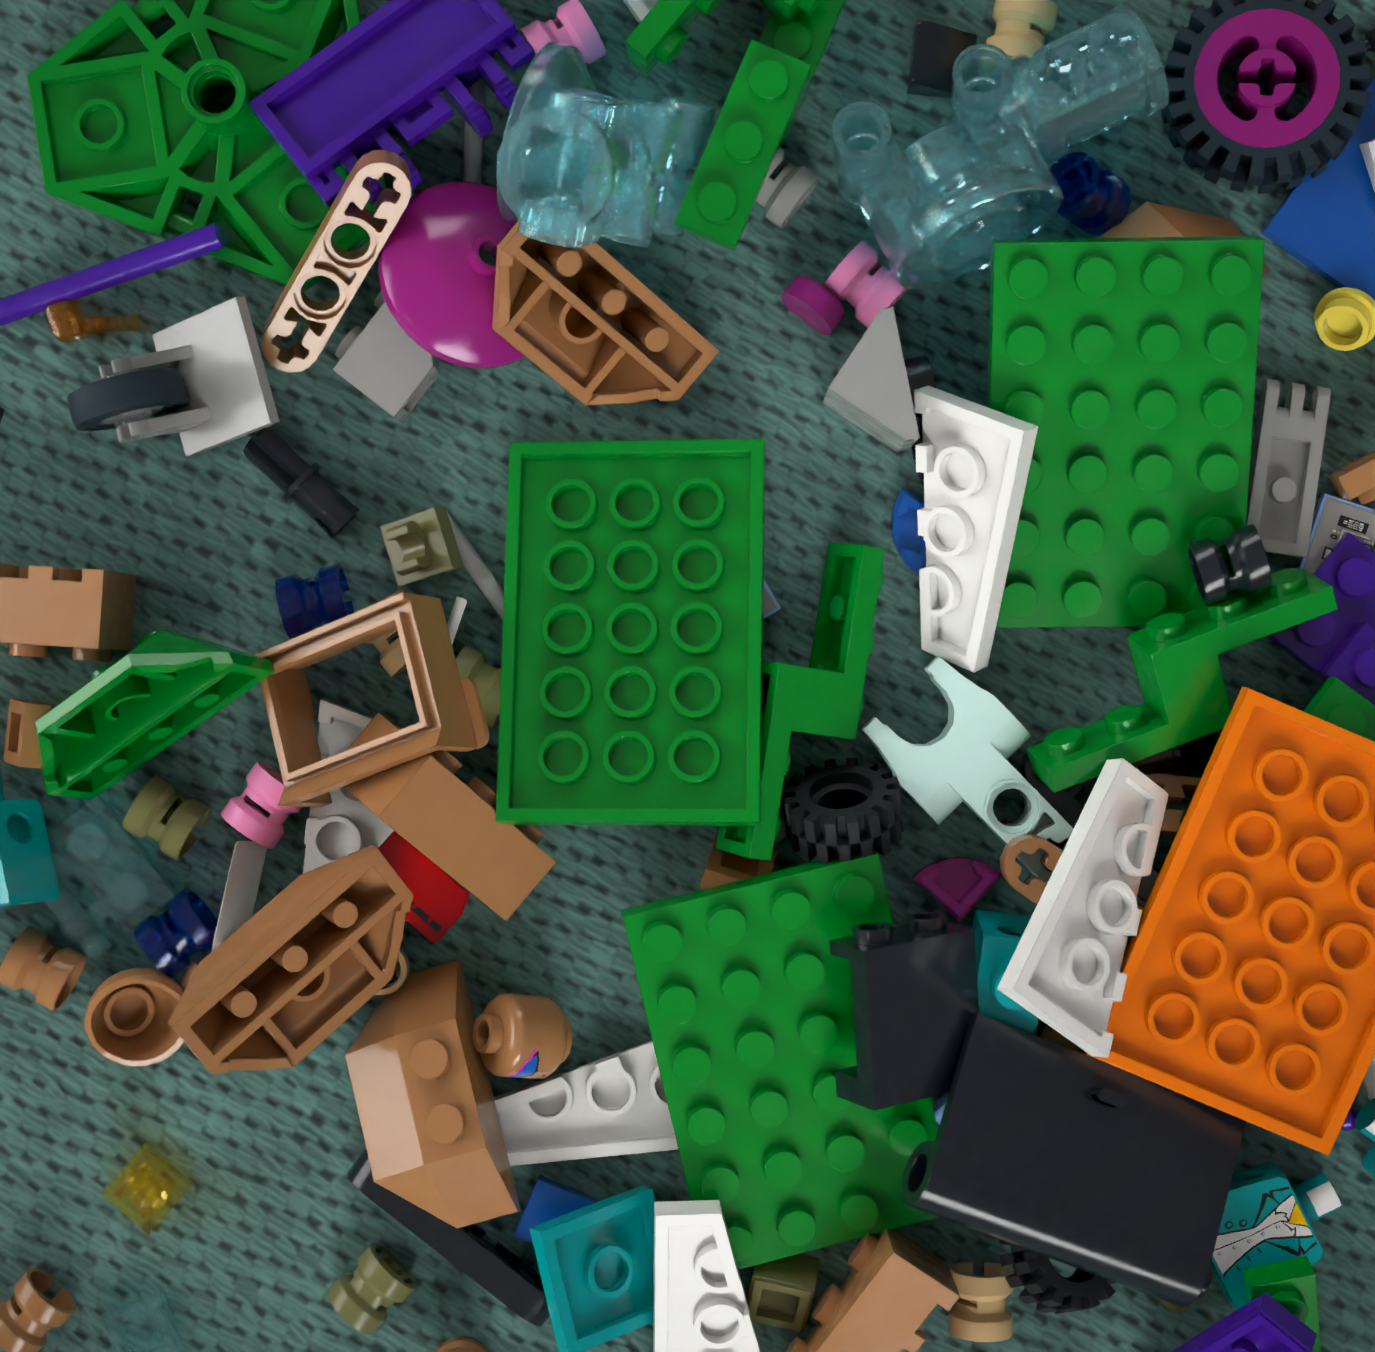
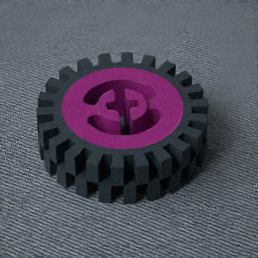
[1160,0,1371,194]

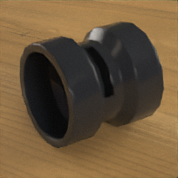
[1187,524,1272,605]

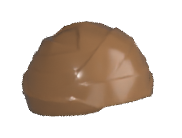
[84,968,184,1067]

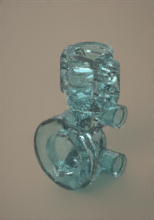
[832,5,1169,289]
[496,41,716,248]

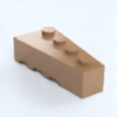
[0,564,136,662]

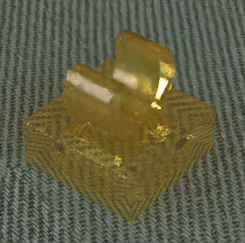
[101,1142,195,1235]

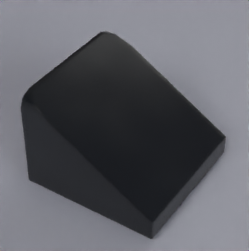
[907,20,977,100]

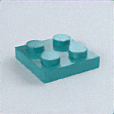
[529,1186,656,1352]

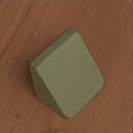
[746,1254,819,1333]

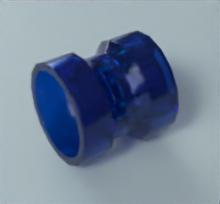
[1042,152,1131,236]
[275,564,354,639]
[134,888,218,977]

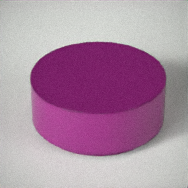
[781,276,845,335]

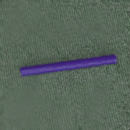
[0,222,227,326]

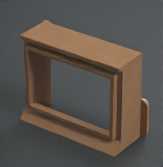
[254,592,489,807]

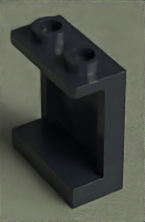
[829,912,979,1111]

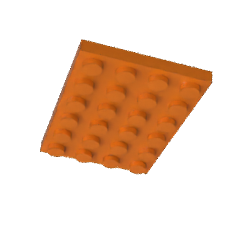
[1084,686,1375,1156]

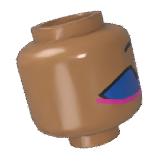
[472,993,572,1079]

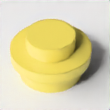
[1314,287,1375,351]

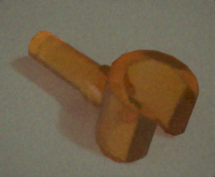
[45,300,140,343]

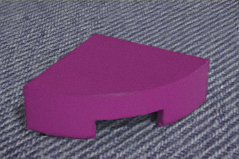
[911,857,1002,922]

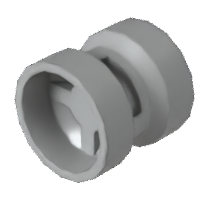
[756,146,820,229]

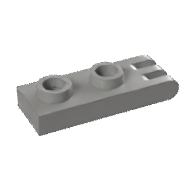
[1246,379,1331,559]

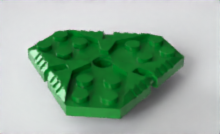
[27,0,389,293]

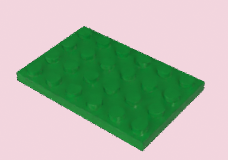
[987,236,1265,628]
[495,439,766,826]
[621,849,939,1270]

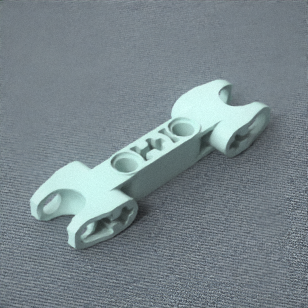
[861,656,1147,952]

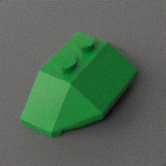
[35,630,275,800]

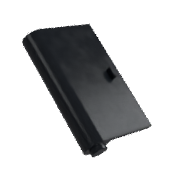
[901,1012,1246,1307]

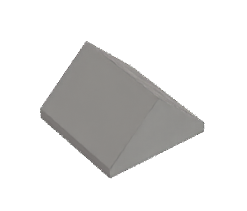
[822,307,920,452]

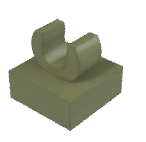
[380,506,464,587]

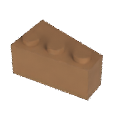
[344,712,556,921]
[785,1228,960,1352]

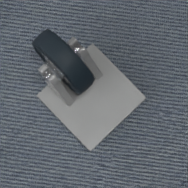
[67,296,280,457]

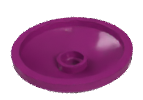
[378,181,529,368]

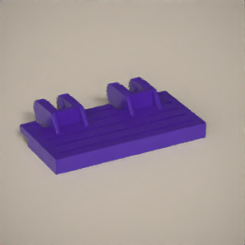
[249,0,535,209]

